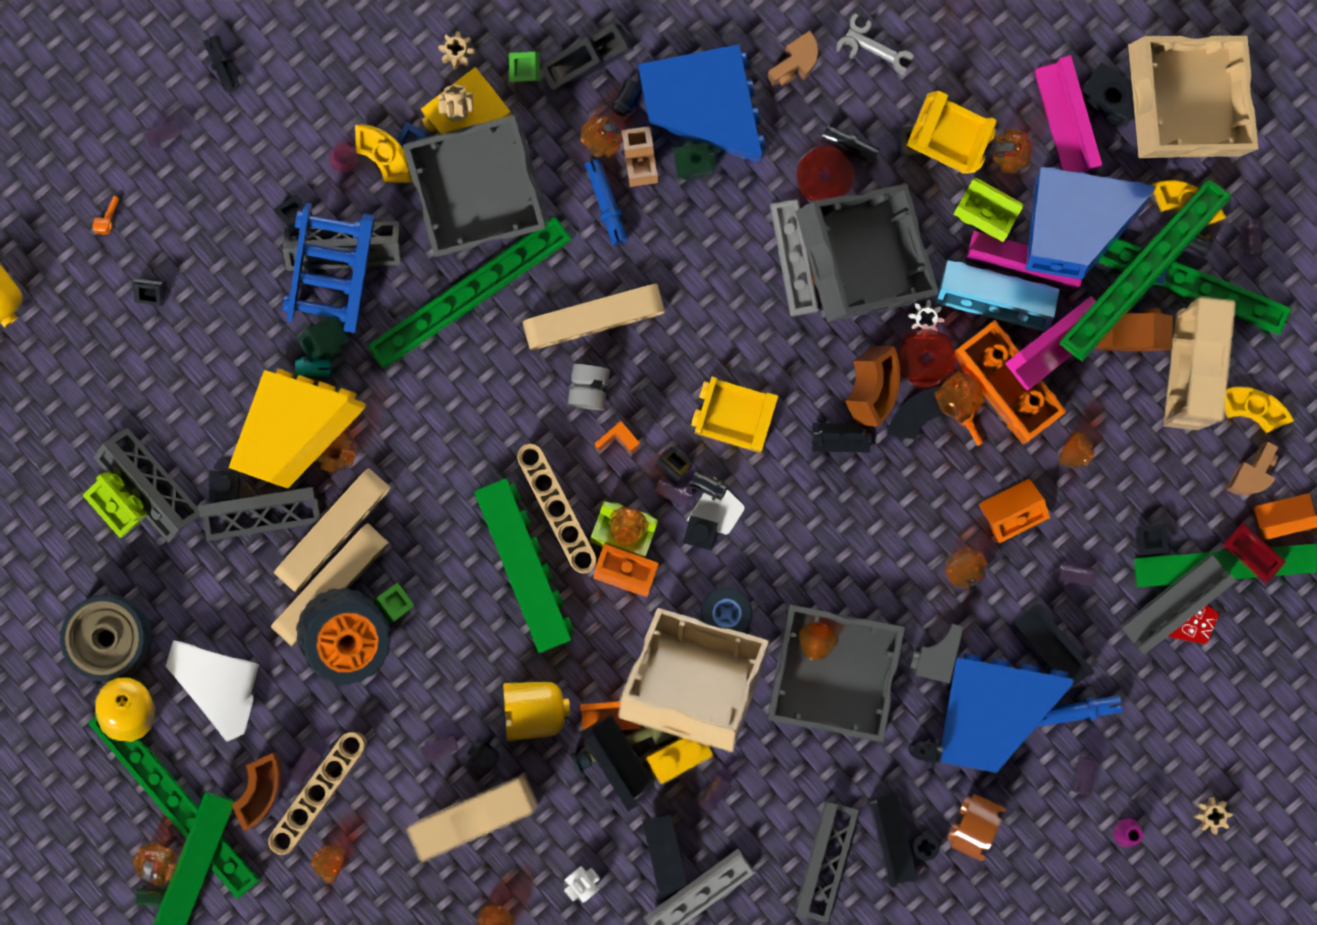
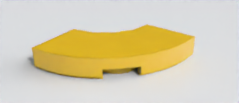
[355,124,413,183]
[1152,180,1226,225]
[1224,387,1294,433]

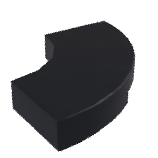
[887,387,954,440]

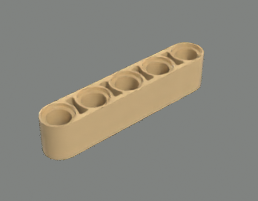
[522,284,665,350]
[517,444,597,574]
[274,468,391,593]
[271,523,389,647]
[269,732,367,855]

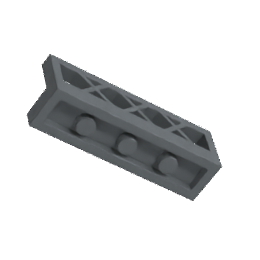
[283,221,401,271]
[93,428,200,543]
[198,487,321,541]
[1120,554,1236,655]
[794,800,859,923]

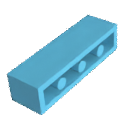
[936,260,1059,332]

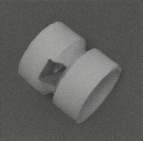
[567,364,610,410]

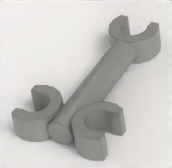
[836,13,914,74]

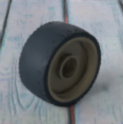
[60,594,152,682]

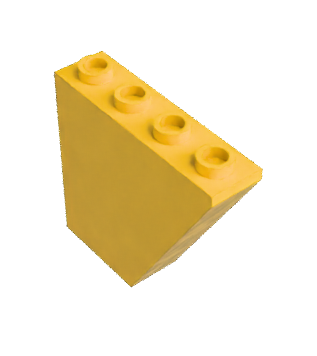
[228,368,366,488]

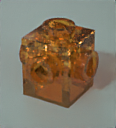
[934,371,985,424]
[316,433,357,474]

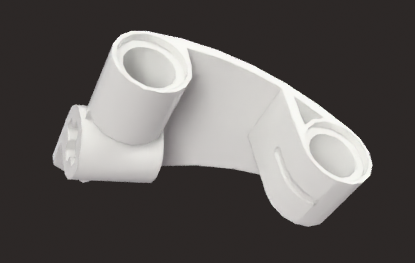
[165,640,259,742]

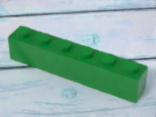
[474,479,575,653]

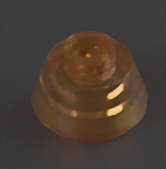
[1058,431,1095,469]
[610,507,649,545]
[799,623,838,660]
[310,845,346,884]
[477,904,515,925]

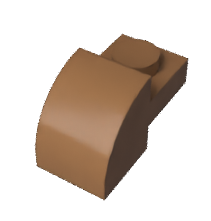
[767,31,818,87]
[621,126,658,187]
[1225,442,1278,495]

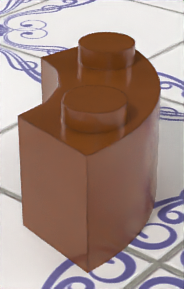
[1095,308,1173,351]
[845,346,900,426]
[232,752,283,832]

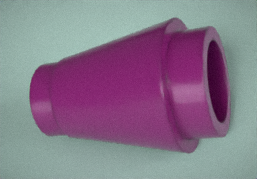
[1113,818,1143,848]

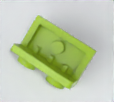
[953,178,1024,242]
[83,471,148,538]
[589,501,658,558]

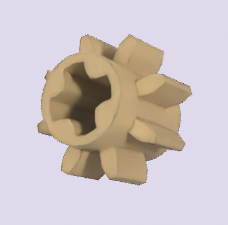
[438,31,475,69]
[438,85,474,121]
[1193,797,1233,834]

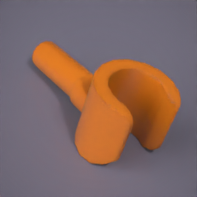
[93,196,120,235]
[956,406,984,446]

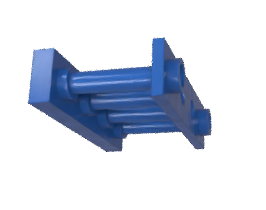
[283,203,375,333]

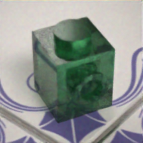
[673,143,717,181]
[297,316,349,363]

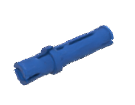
[585,159,629,245]
[1036,695,1122,728]

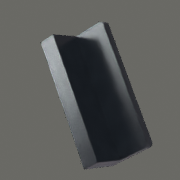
[1013,604,1095,691]
[581,715,655,811]
[868,793,918,888]

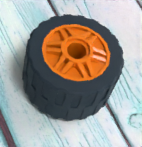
[296,588,391,685]

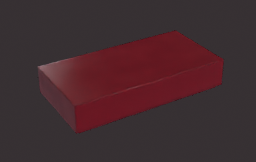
[1222,523,1286,584]

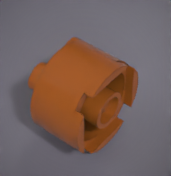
[947,794,1007,862]

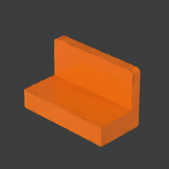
[594,421,640,455]
[979,479,1050,544]
[1253,494,1317,540]
[593,544,659,597]
[580,701,641,730]

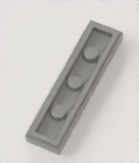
[770,199,819,317]
[643,849,755,925]

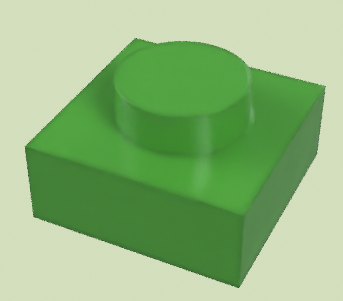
[509,52,540,83]
[373,582,414,624]

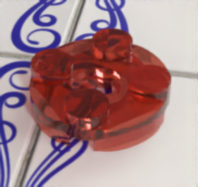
[796,147,854,202]
[897,329,956,387]

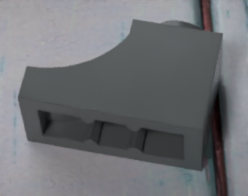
[910,624,963,683]

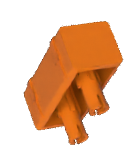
[952,320,1067,444]

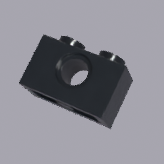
[1081,62,1135,127]

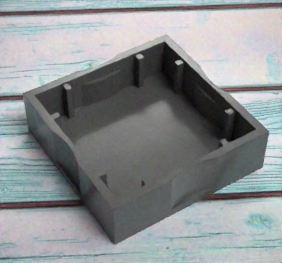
[403,113,549,257]
[795,184,939,323]
[766,605,905,742]

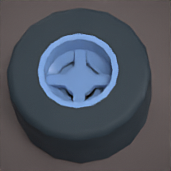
[701,588,753,633]

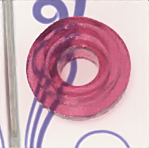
[329,144,358,173]

